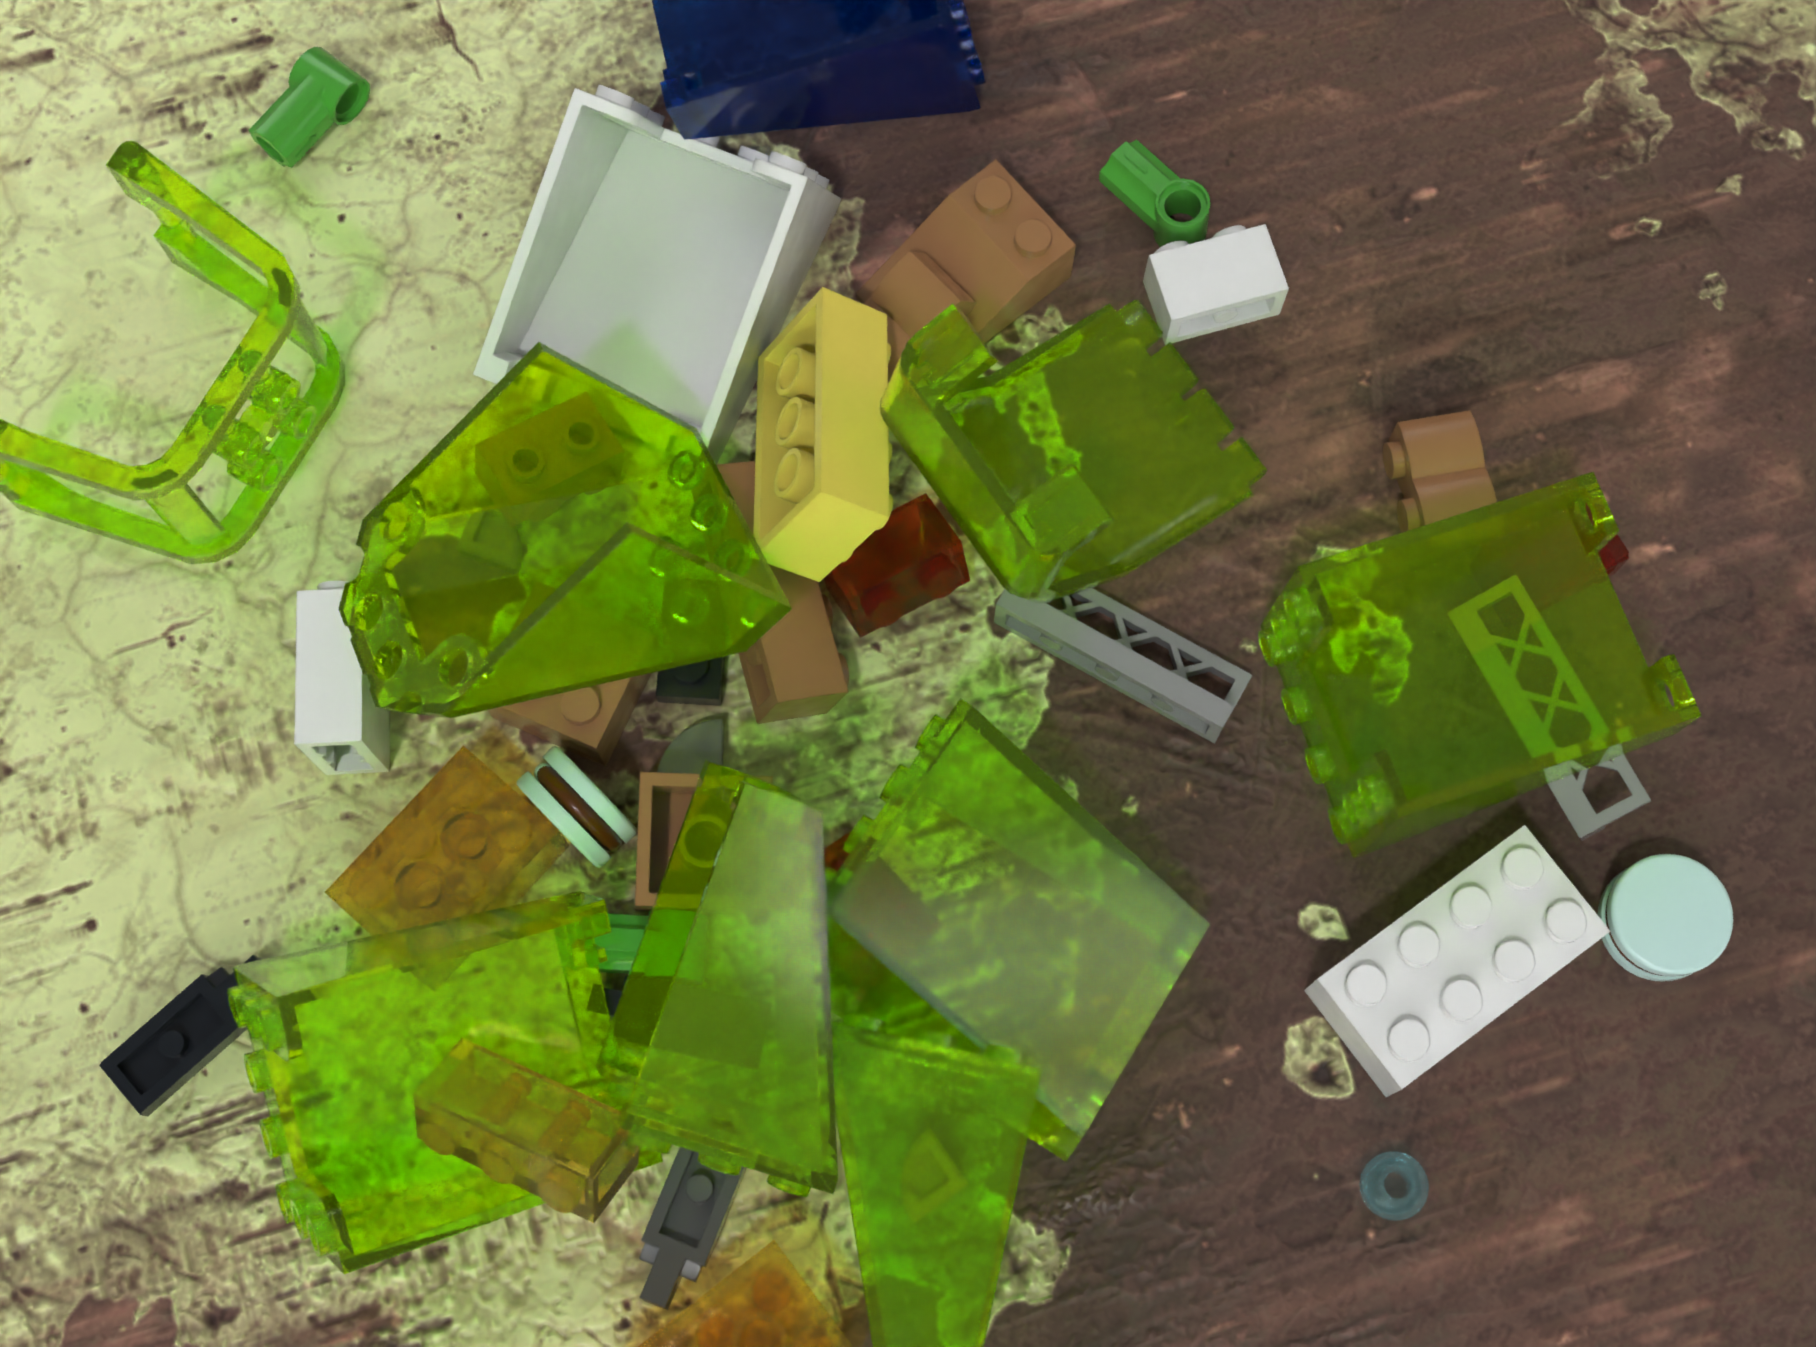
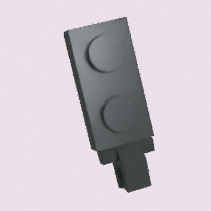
[639,1113,758,1310]

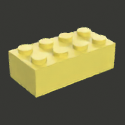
[753,287,893,582]

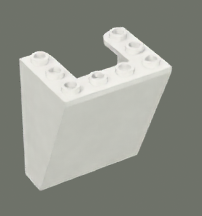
[473,85,841,466]

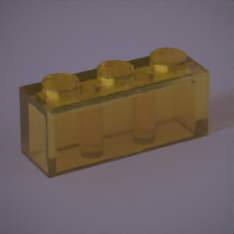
[413,1038,639,1223]

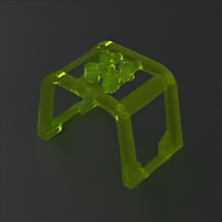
[0,141,345,564]

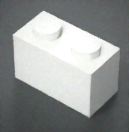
[1143,224,1289,345]

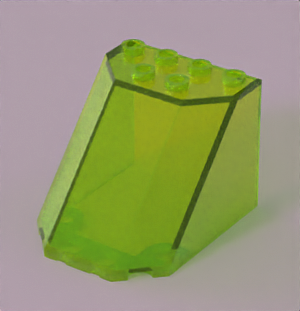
[338,342,792,718]

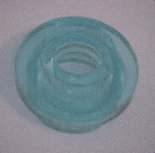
[1359,1151,1429,1221]

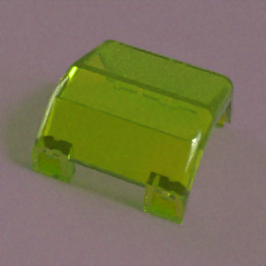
[879,300,1267,604]

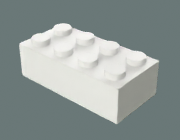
[1304,825,1610,1097]

